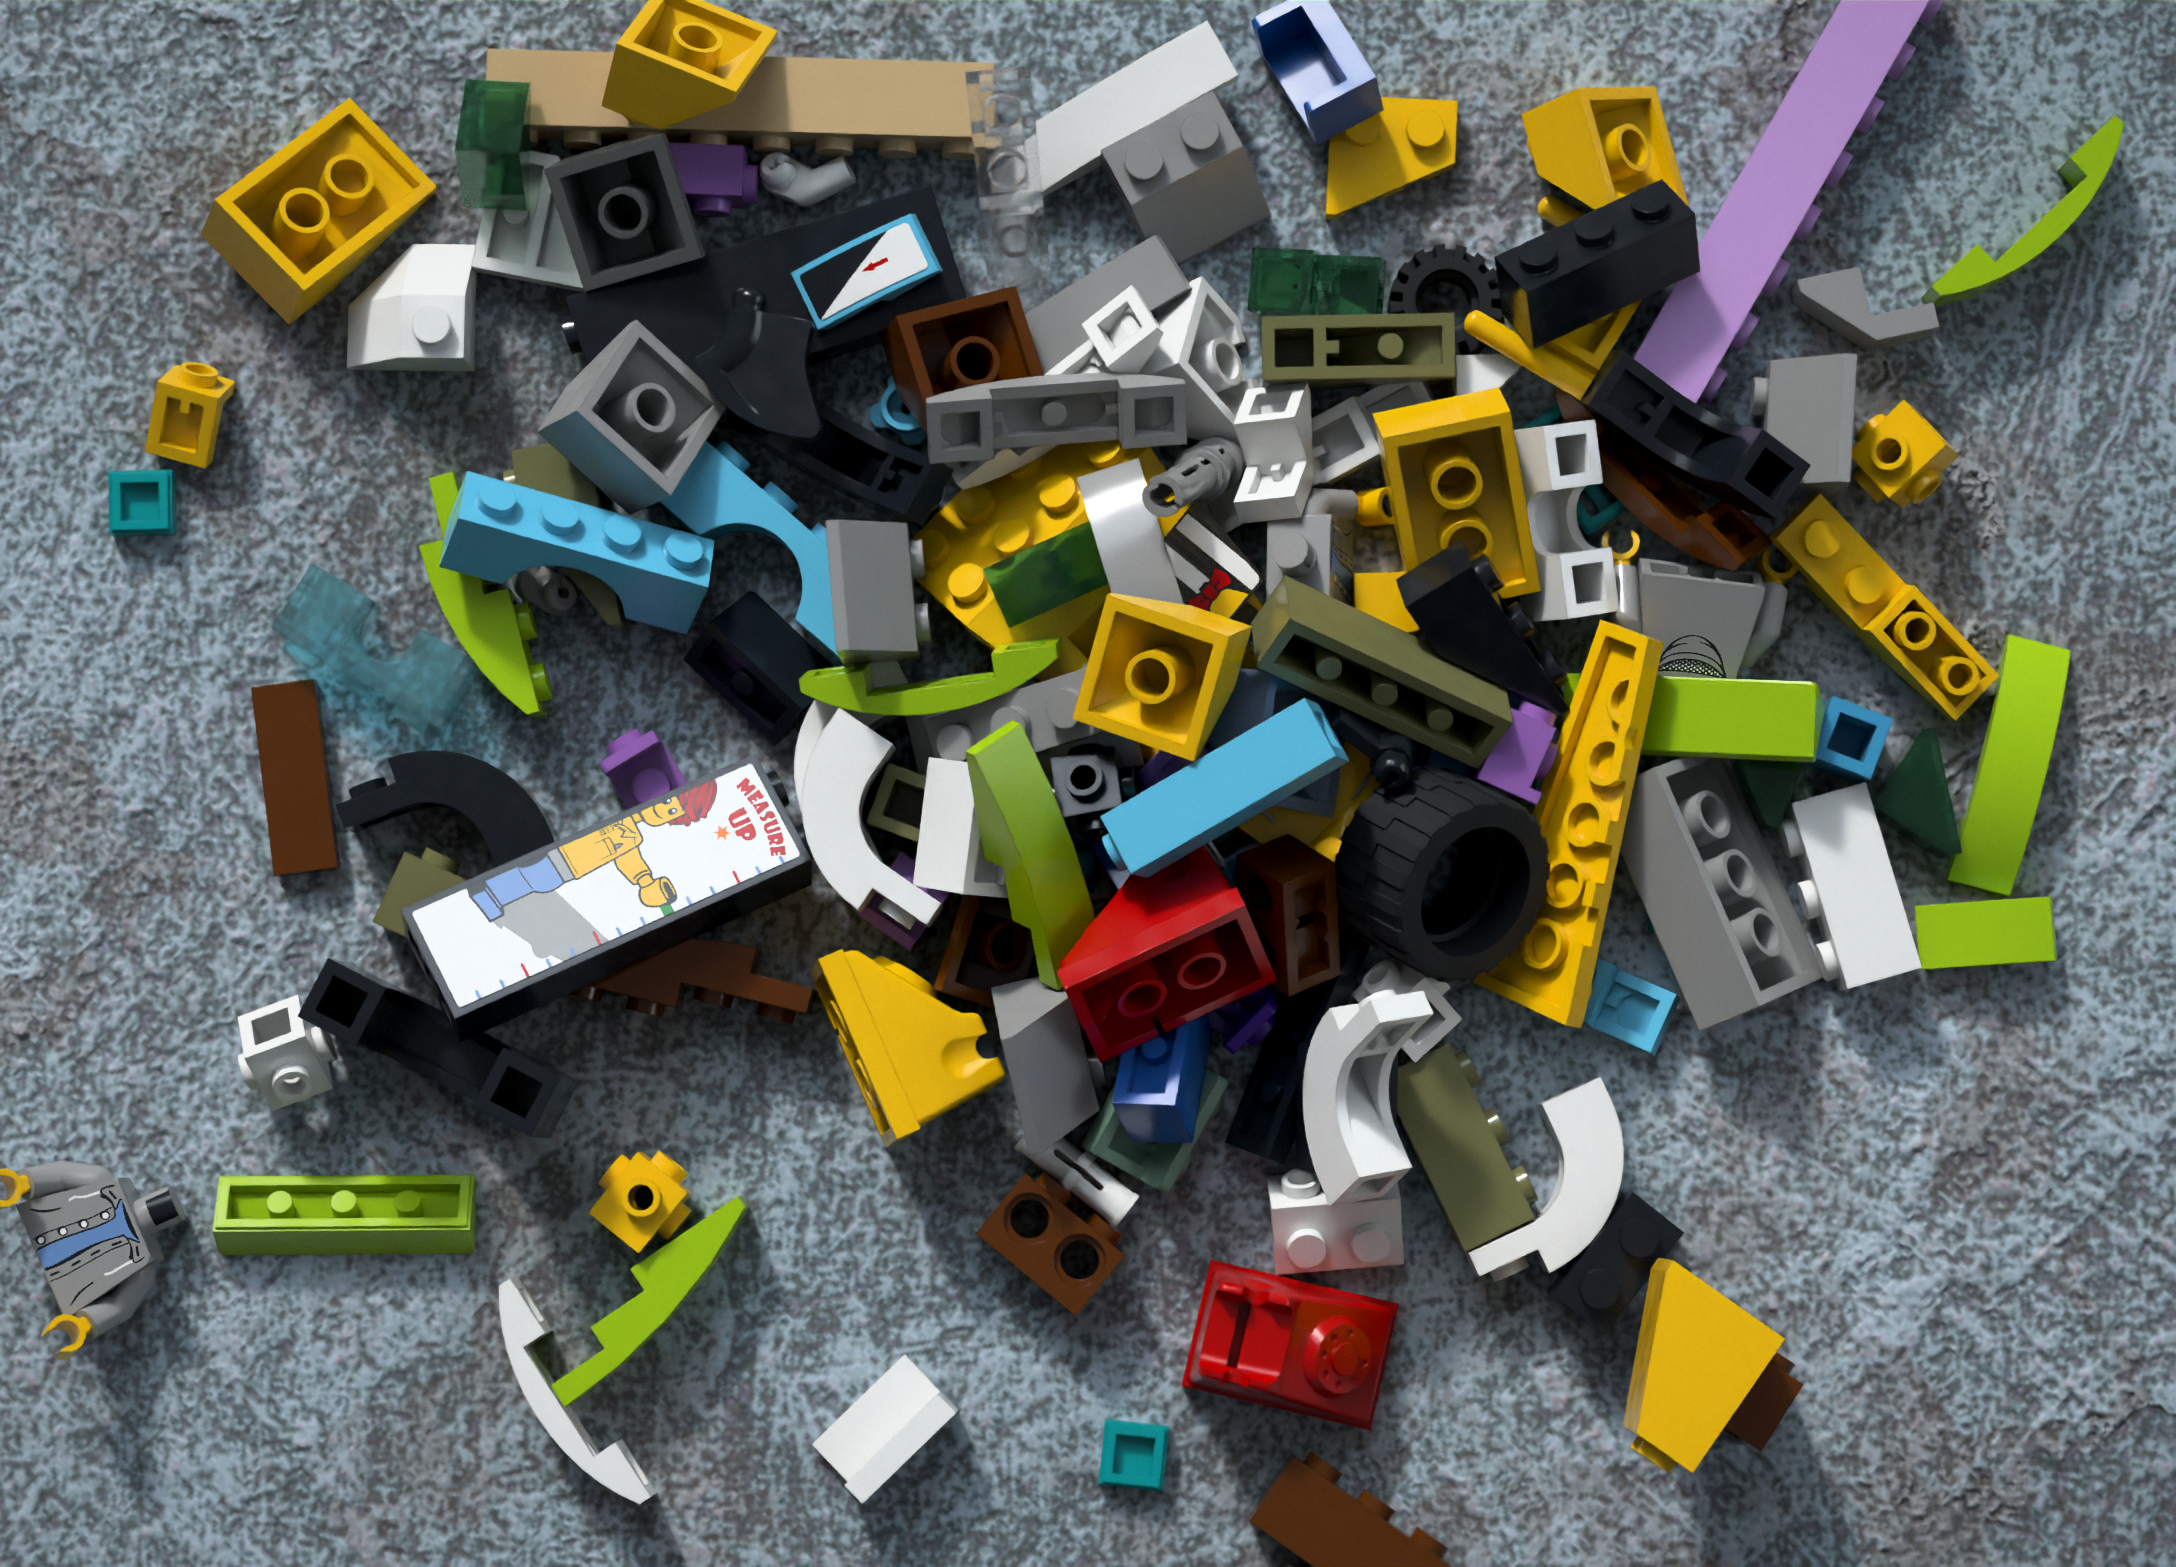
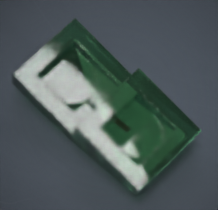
[1247,248,1387,316]

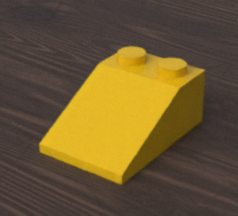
[201,98,437,324]
[1373,387,1541,599]

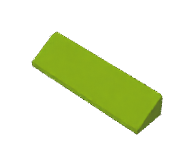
[1563,673,1825,762]
[212,1174,476,1255]

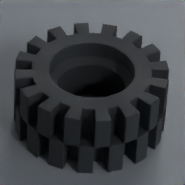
[1387,244,1503,356]

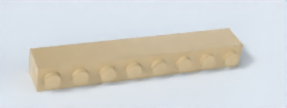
[484,49,996,160]

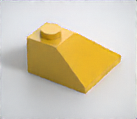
[601,0,778,130]
[1521,86,1689,210]
[1072,593,1252,762]

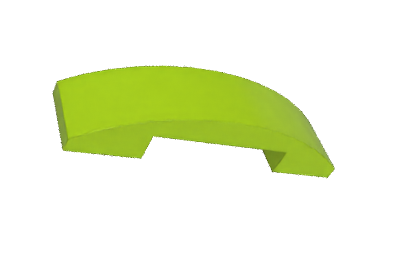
[1921,115,2124,307]
[1945,634,2071,897]
[799,637,1063,716]

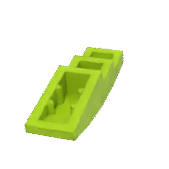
[965,720,1095,990]
[551,1196,750,1407]

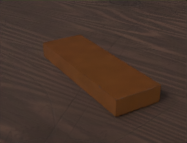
[251,679,341,877]

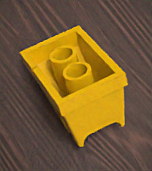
[809,949,1005,1148]

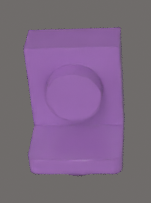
[598,728,688,809]

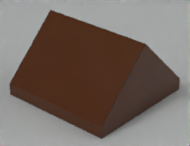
[933,894,1039,1010]

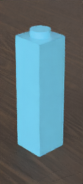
[1100,698,1349,878]

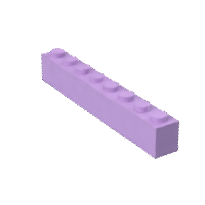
[1633,0,1944,405]

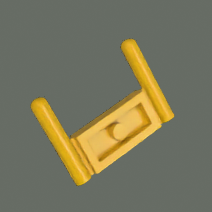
[1464,195,1643,400]

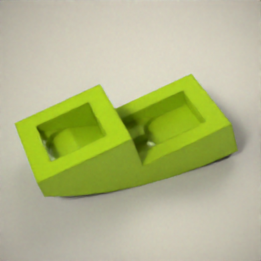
[1915,897,2057,970]

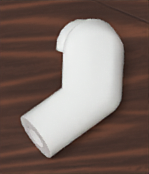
[759,152,857,207]

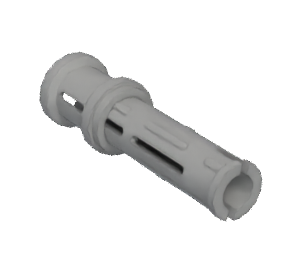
[1142,436,1245,517]

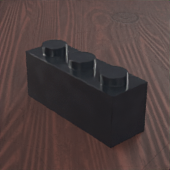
[1494,179,1700,349]

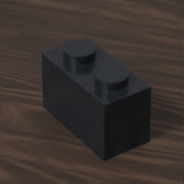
[1546,1192,1684,1335]

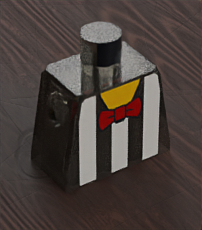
[1164,500,1265,655]

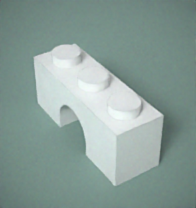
[1514,419,1619,622]

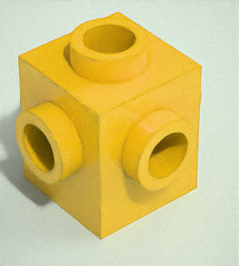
[1852,400,1960,508]
[588,1150,693,1254]

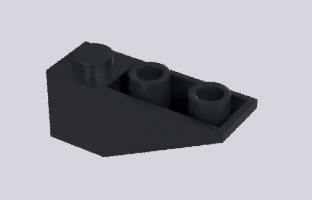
[1396,539,1570,714]

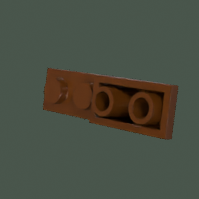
[569,938,817,1024]

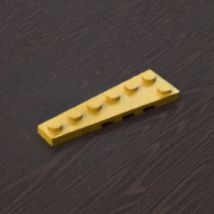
[1473,620,1664,1028]

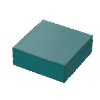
[108,470,177,537]
[1098,1419,1169,1491]

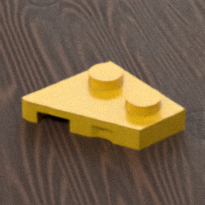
[1325,97,1458,220]

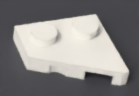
[472,144,584,292]

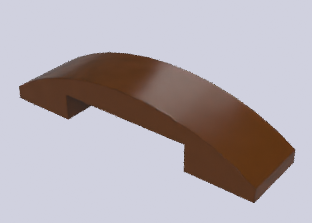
[1554,370,1773,571]

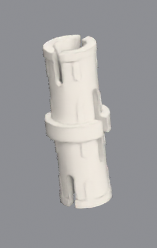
[1014,1135,1140,1228]

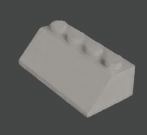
[1620,757,1823,1031]

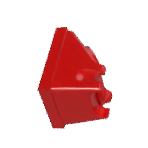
[1056,845,1277,1063]
[1181,1259,1399,1430]

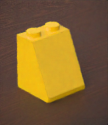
[1623,1258,1785,1474]

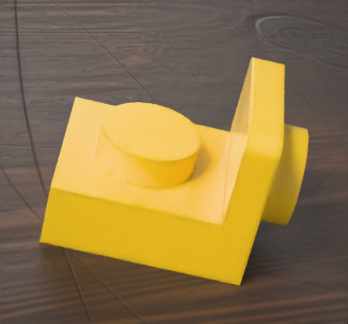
[144,362,235,469]

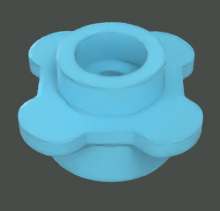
[870,375,927,446]

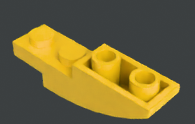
[1769,493,2000,721]

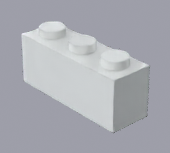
[1778,782,1922,991]

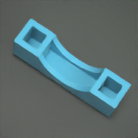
[657,440,847,666]
[439,471,715,635]

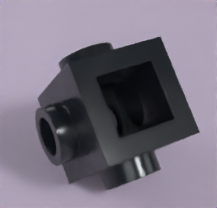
[1049,743,1141,844]

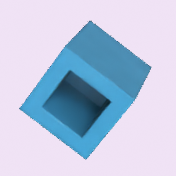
[1799,696,1893,785]

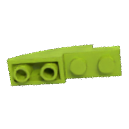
[419,472,553,721]

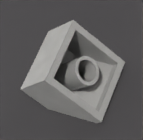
[1101,91,1271,266]
[537,320,727,515]
[1749,353,1858,501]
[825,519,931,665]
[991,976,1106,1155]

